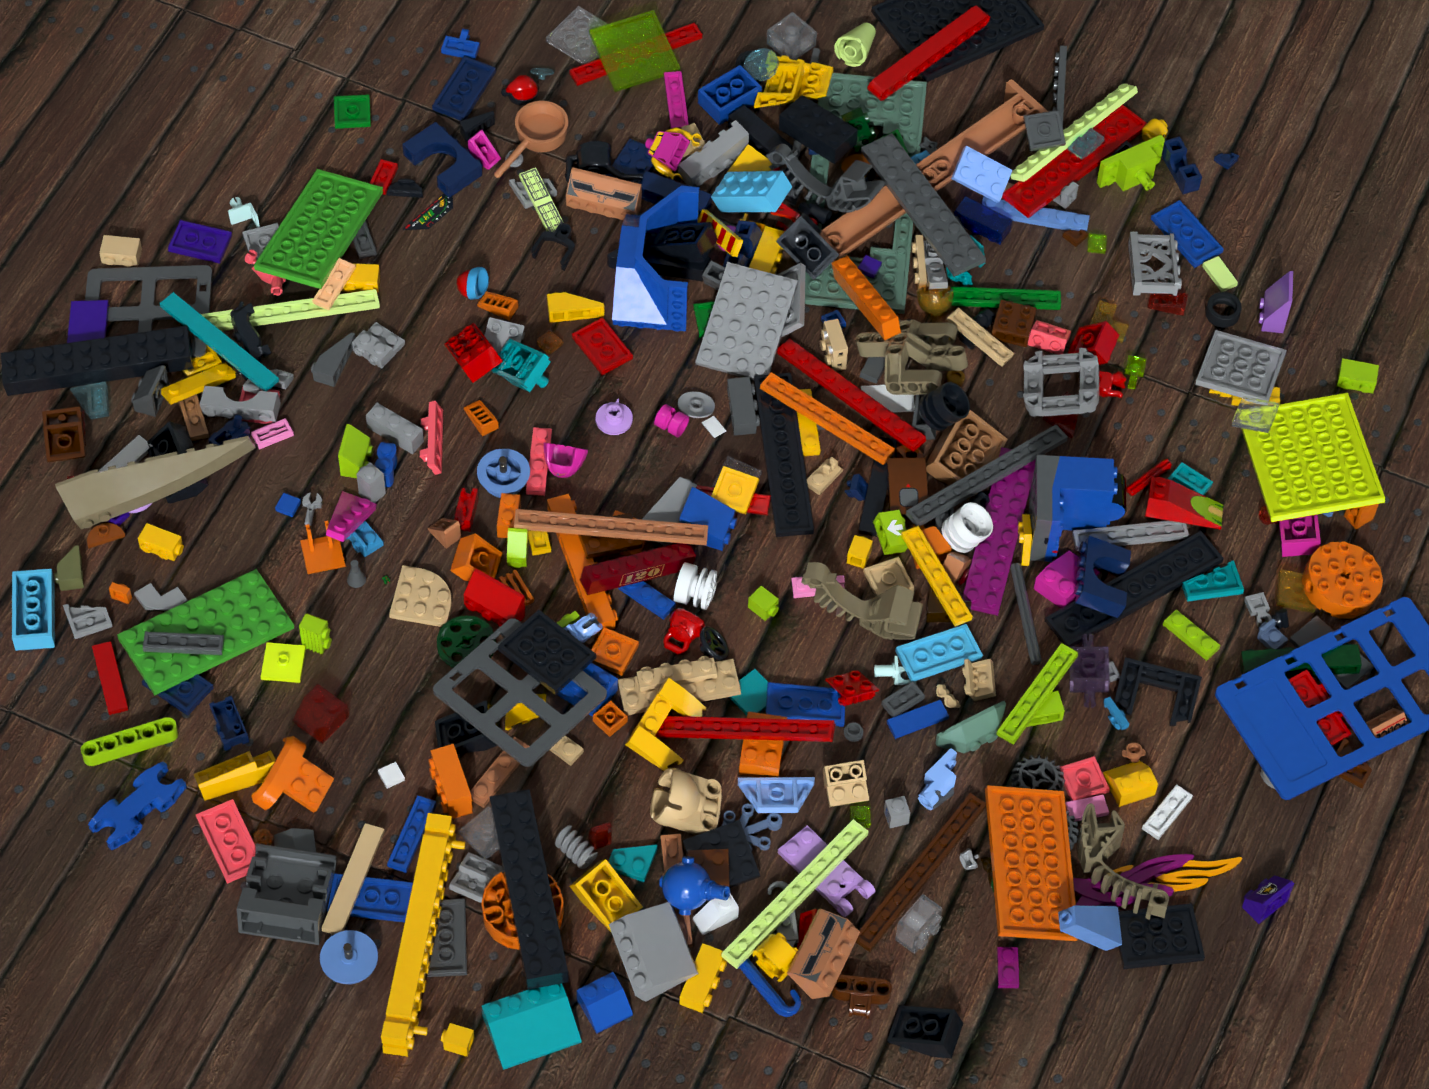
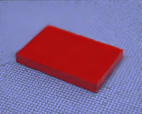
[572,317,633,375]

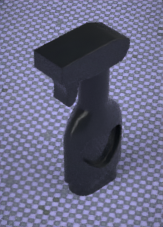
[958,309,996,350]

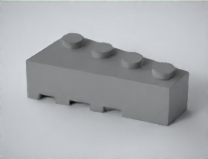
[678,120,749,187]

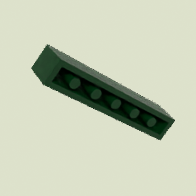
[1239,643,1362,678]

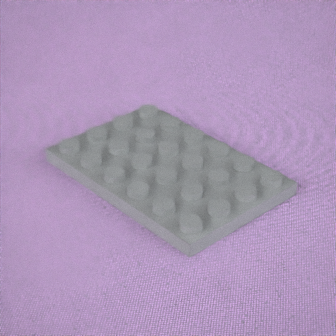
[695,262,798,380]

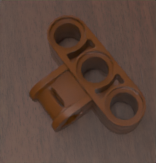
[831,975,892,1019]

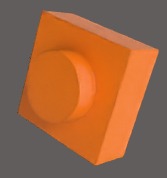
[109,582,132,604]

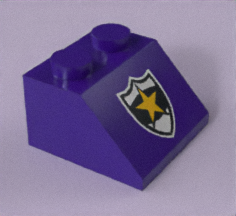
[1242,875,1295,924]

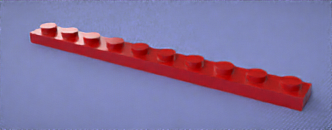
[777,338,926,452]
[655,716,836,742]

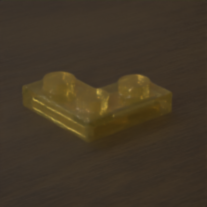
[1090,300,1129,343]

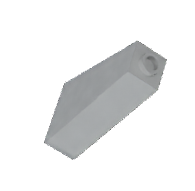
[642,477,697,546]

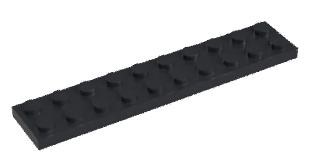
[754,373,814,537]
[1045,531,1224,648]

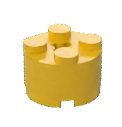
[752,932,798,982]

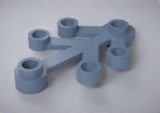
[722,803,782,851]

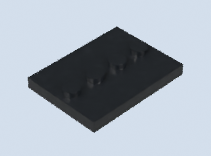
[498,610,596,695]
[1118,903,1205,970]

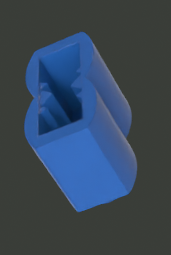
[374,442,397,487]

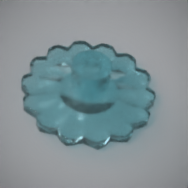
[530,68,554,80]

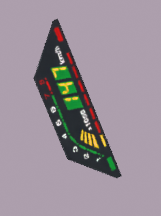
[402,193,453,230]

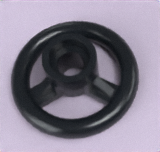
[700,626,729,661]

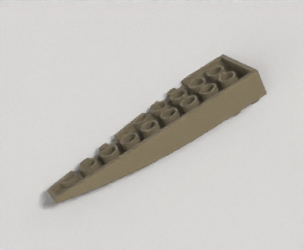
[55,436,255,530]

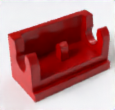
[454,488,479,532]

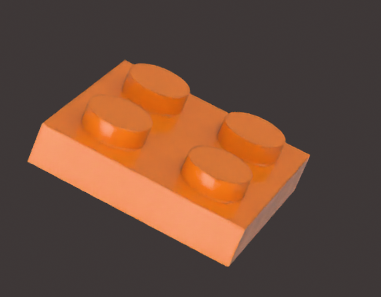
[591,627,639,676]

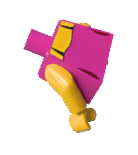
[645,127,702,180]

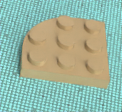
[389,565,452,627]

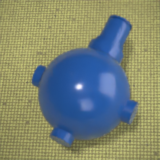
[659,856,730,915]

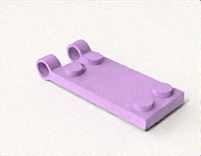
[778,825,876,917]

